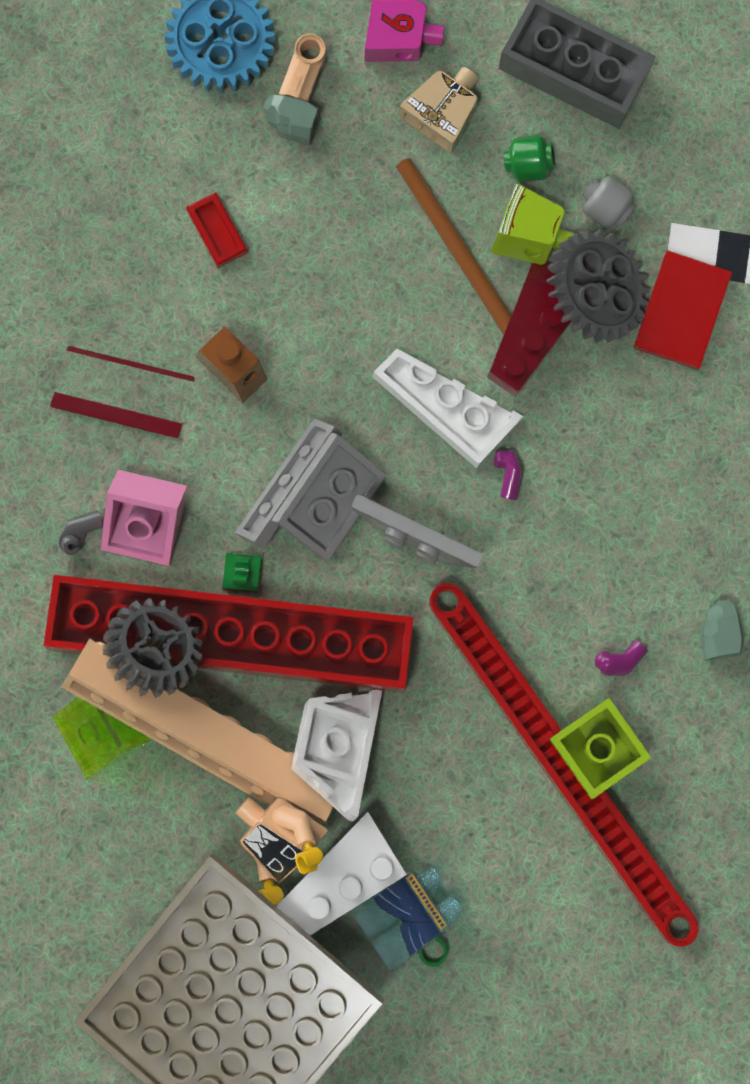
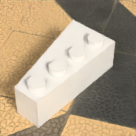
[276,812,407,935]

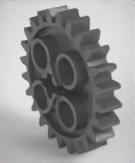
[547,229,650,343]

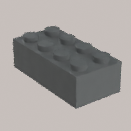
[498,0,655,129]

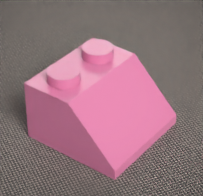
[100,470,187,566]

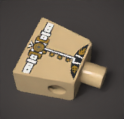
[399,67,478,154]

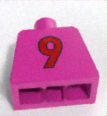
[364,0,444,62]

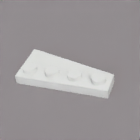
[372,349,524,469]

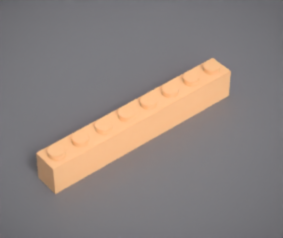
[61,639,333,825]

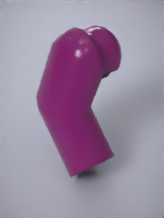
[493,449,522,500]
[594,640,648,676]

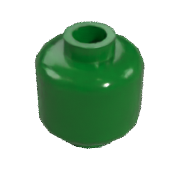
[504,135,556,183]

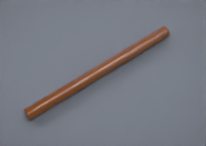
[396,158,511,335]

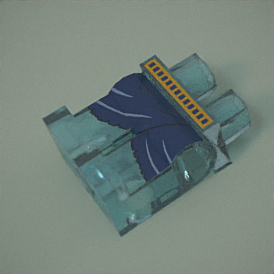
[350,866,464,972]

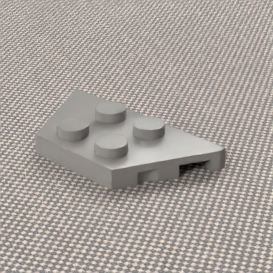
[351,494,483,568]

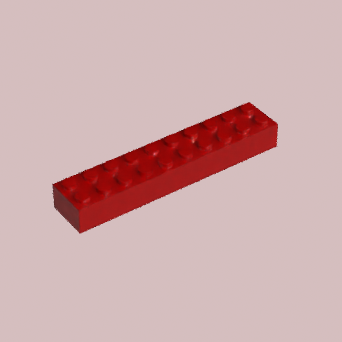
[43,575,413,693]

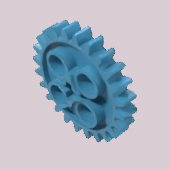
[164,0,276,93]

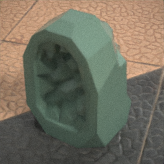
[263,95,319,145]
[699,600,743,661]

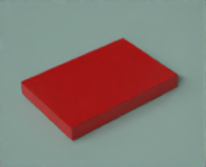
[633,250,732,370]

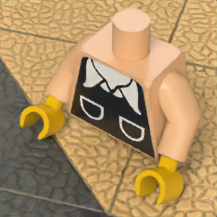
[235,797,328,905]

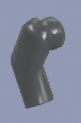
[59,511,103,555]

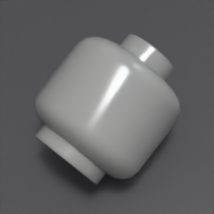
[582,176,635,228]

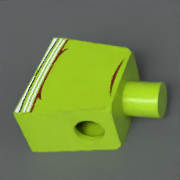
[490,183,575,265]

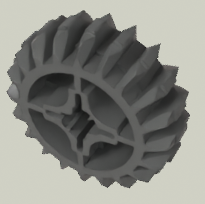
[103,598,203,698]

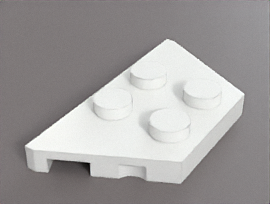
[291,689,382,821]

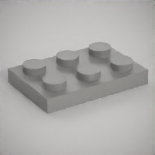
[272,433,386,562]

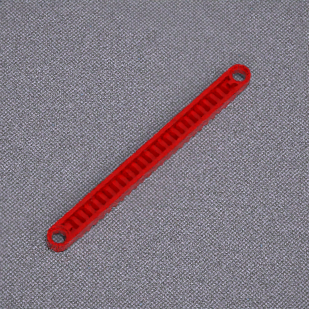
[429,583,699,947]

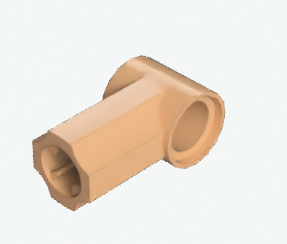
[279,33,326,102]

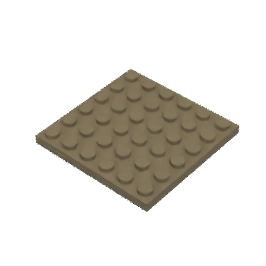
[74,853,384,1084]

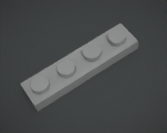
[235,418,343,549]

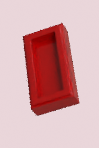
[185,192,248,269]

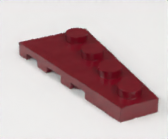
[487,261,579,397]

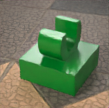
[222,553,262,593]

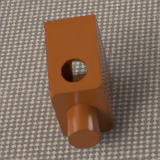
[196,327,268,403]

